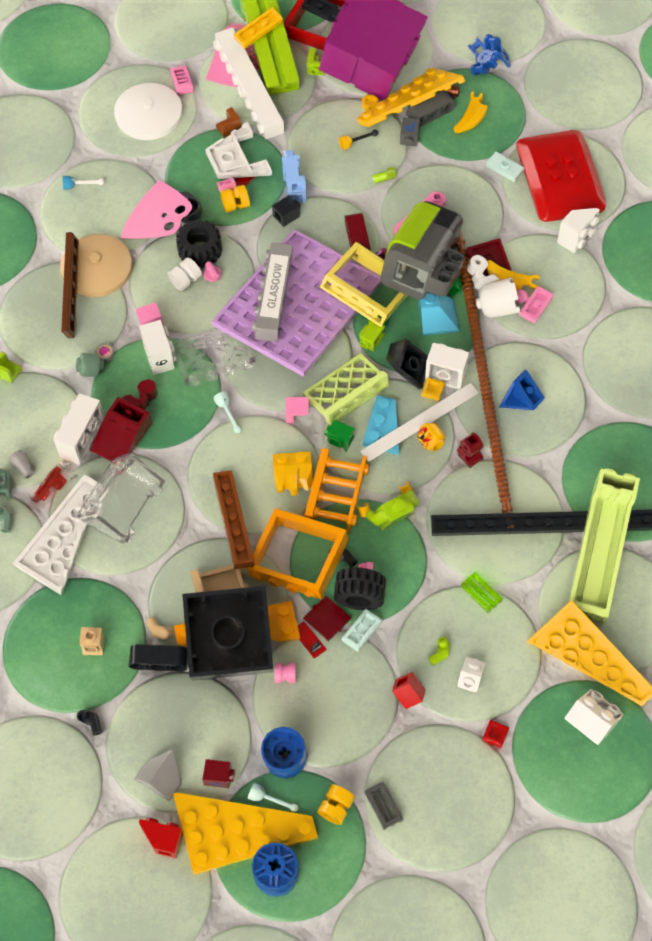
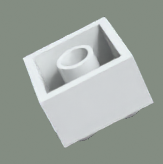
[139,320,176,375]
[425,343,469,390]

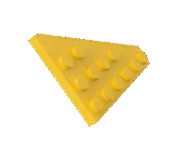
[173,792,318,875]

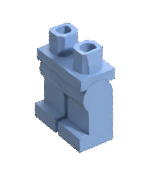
[282,150,306,203]

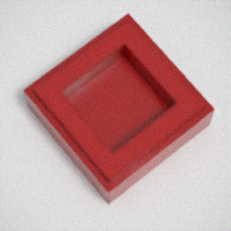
[482,720,509,748]

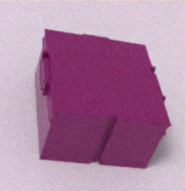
[319,0,428,101]

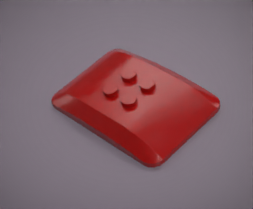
[516,130,606,222]

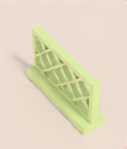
[302,353,389,426]

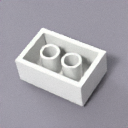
[54,393,104,465]

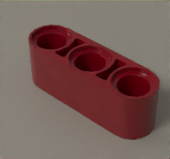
[344,213,371,260]

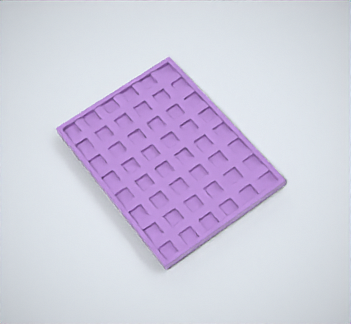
[212,229,382,377]

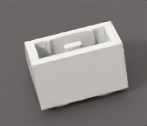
[557,208,600,254]
[564,689,624,745]

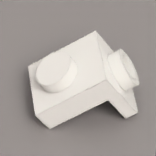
[457,657,486,692]

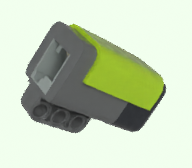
[381,201,465,299]

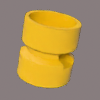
[220,185,250,213]
[317,784,355,825]

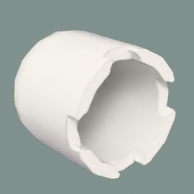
[475,278,520,318]

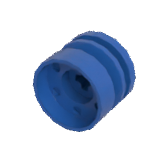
[261,727,308,779]
[252,843,299,897]

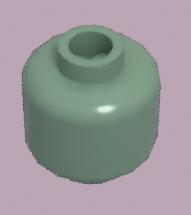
[76,353,104,377]

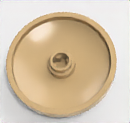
[60,234,132,297]

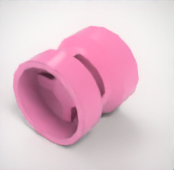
[275,663,296,683]

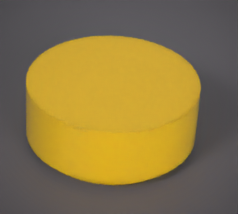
[362,94,379,110]

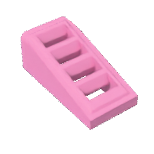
[170,65,193,96]

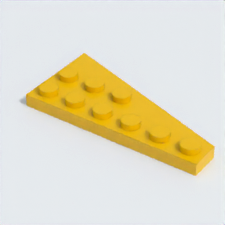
[357,68,465,127]
[527,600,652,706]

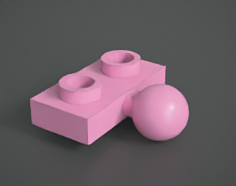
[515,286,554,324]

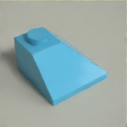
[418,292,459,335]

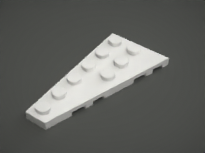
[13,474,101,596]

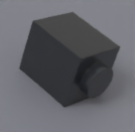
[272,195,300,227]

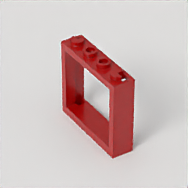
[283,0,346,51]

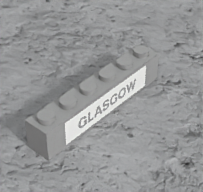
[252,243,293,342]

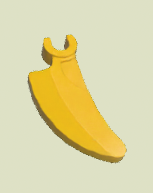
[453,91,488,133]
[486,260,540,291]

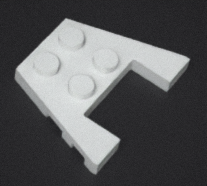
[205,122,272,179]

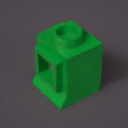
[324,420,355,452]

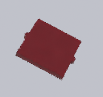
[303,596,351,642]

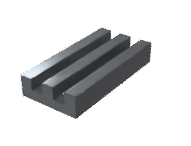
[364,782,403,830]

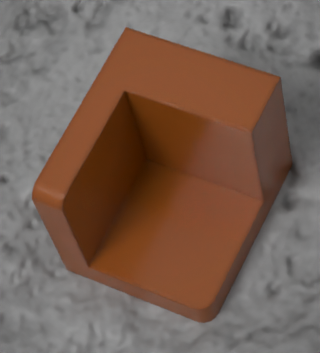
[216,107,241,138]

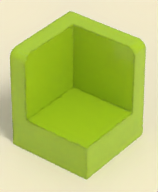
[0,351,22,383]

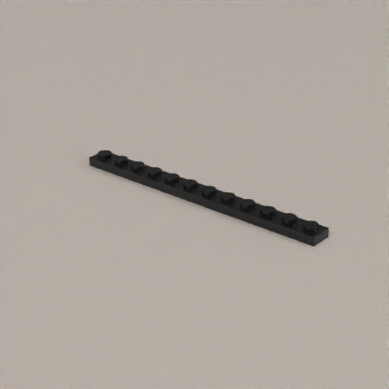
[431,509,652,536]

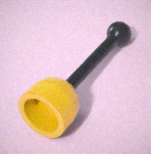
[339,129,378,150]

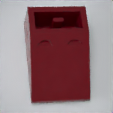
[90,397,152,467]

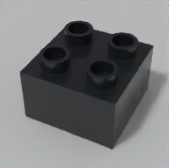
[182,586,274,681]

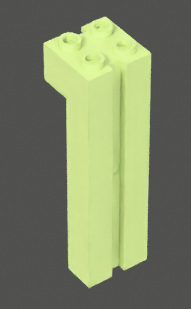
[568,468,640,623]

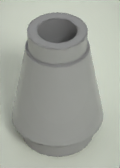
[9,450,35,479]

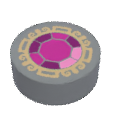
[95,343,114,362]

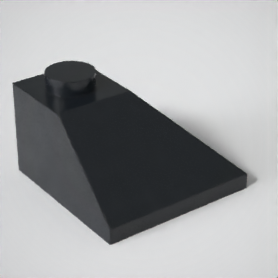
[386,339,428,390]

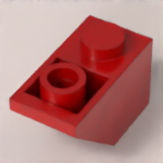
[139,818,183,858]

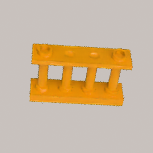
[304,448,370,532]

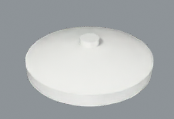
[115,83,182,140]

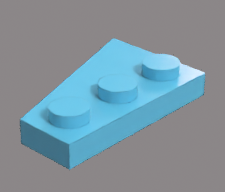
[363,395,399,455]

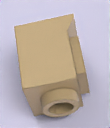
[79,627,105,655]

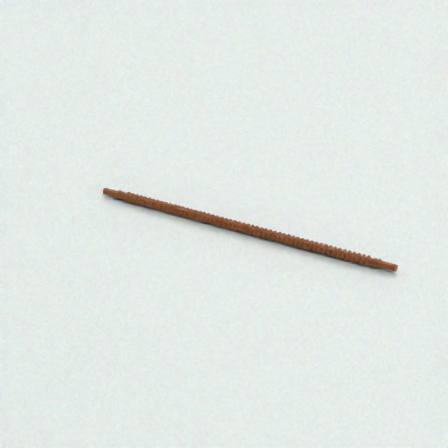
[456,230,514,528]

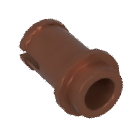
[438,84,460,98]

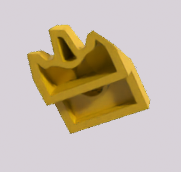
[273,451,313,496]

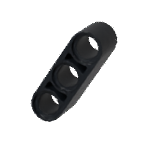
[128,644,188,672]

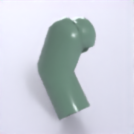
[0,507,12,533]

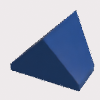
[499,370,545,410]

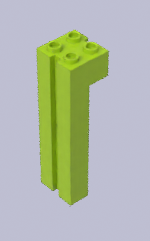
[240,0,300,96]

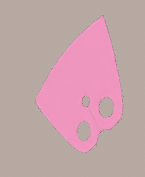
[120,180,192,239]

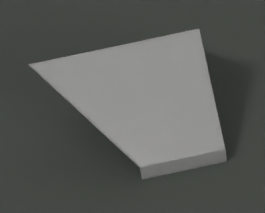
[134,749,181,801]

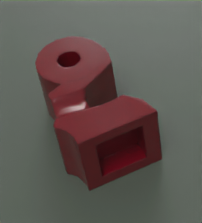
[122,379,158,410]
[457,432,483,468]

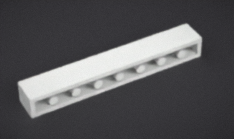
[213,27,284,140]

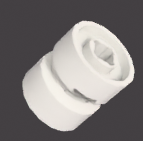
[168,258,202,291]

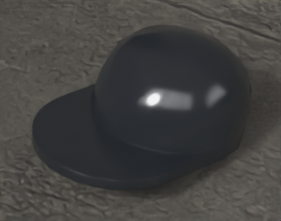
[175,192,202,224]

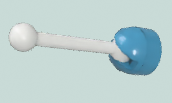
[63,176,105,190]

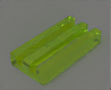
[461,572,503,614]

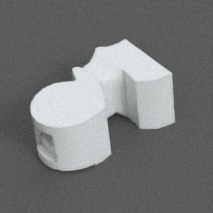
[467,255,499,291]

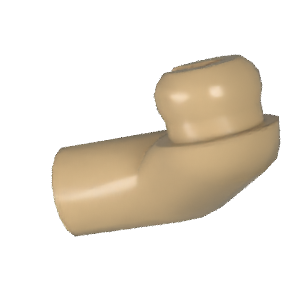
[146,617,173,639]

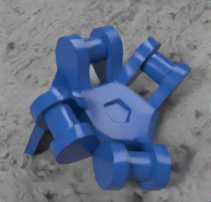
[468,34,511,75]

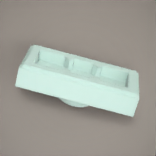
[486,152,524,182]
[342,609,382,652]

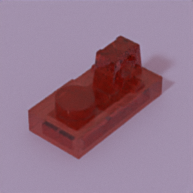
[30,466,67,503]

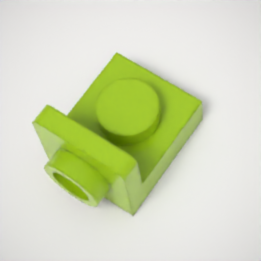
[307,48,324,76]

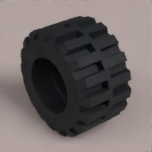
[176,219,222,268]
[334,567,386,610]

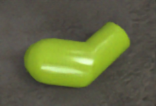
[372,167,397,183]
[428,637,451,666]

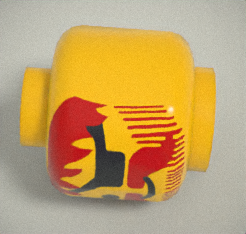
[417,423,446,451]

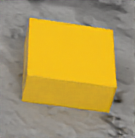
[421,377,445,401]

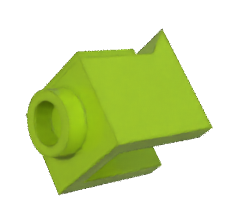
[359,319,385,352]

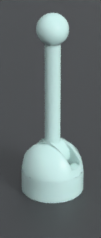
[214,391,241,433]
[248,783,298,812]

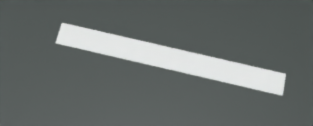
[360,383,479,462]

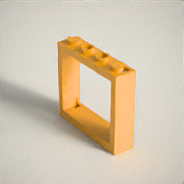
[247,508,349,600]

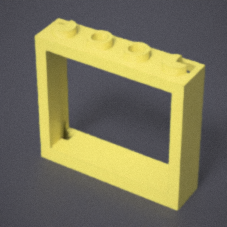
[320,242,408,327]

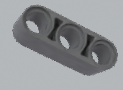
[406,90,456,127]

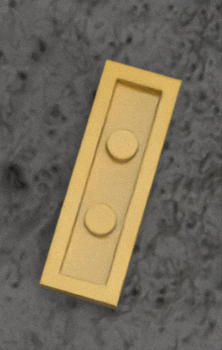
[234,7,283,49]

